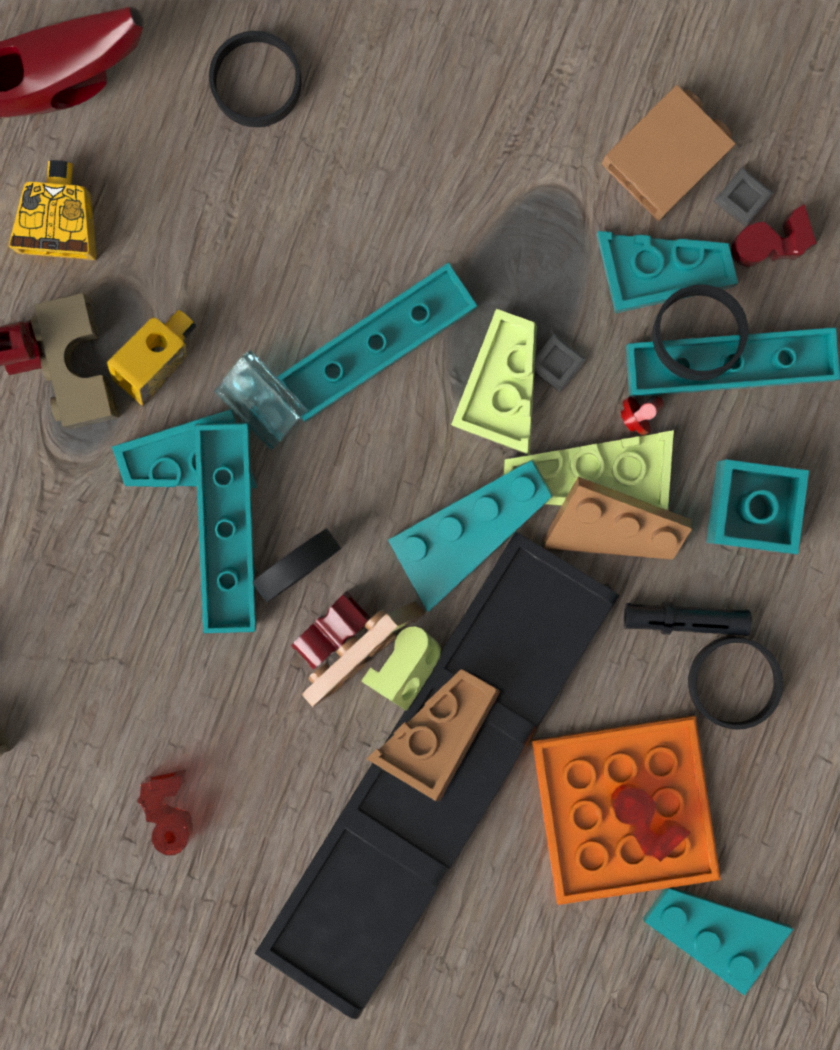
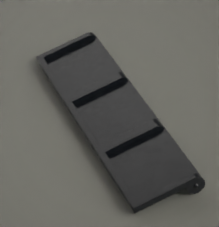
[254,532,620,1019]

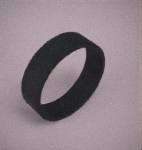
[209,31,302,128]
[652,285,749,381]
[252,528,342,603]
[688,637,783,730]

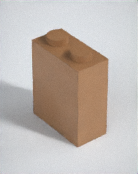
[601,85,736,222]

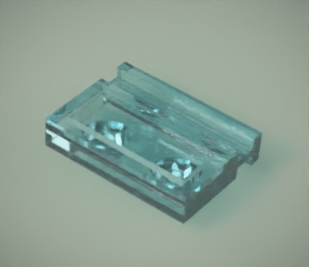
[214,350,309,450]

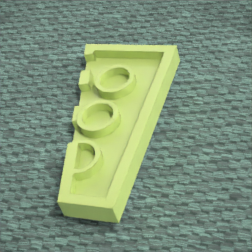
[503,430,674,510]

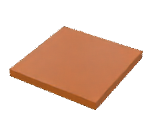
[532,715,721,905]

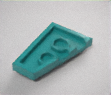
[597,231,738,314]
[112,408,257,488]
[643,887,793,996]

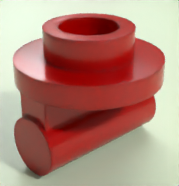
[620,396,664,436]

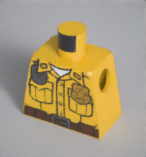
[9,160,97,260]
[107,310,196,406]

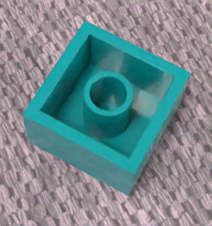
[706,459,809,554]

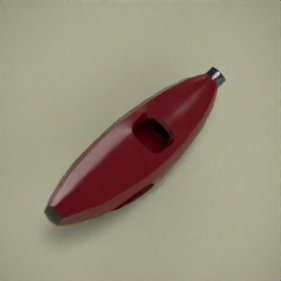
[0,6,144,118]

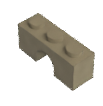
[31,293,118,429]

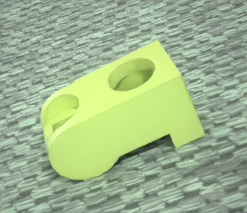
[361,626,441,711]

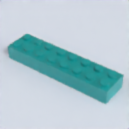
[275,263,477,423]
[625,327,840,397]
[194,422,257,633]

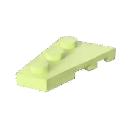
[451,309,537,455]

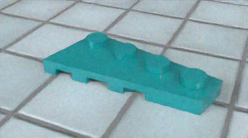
[388,459,554,612]

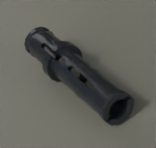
[623,602,752,636]

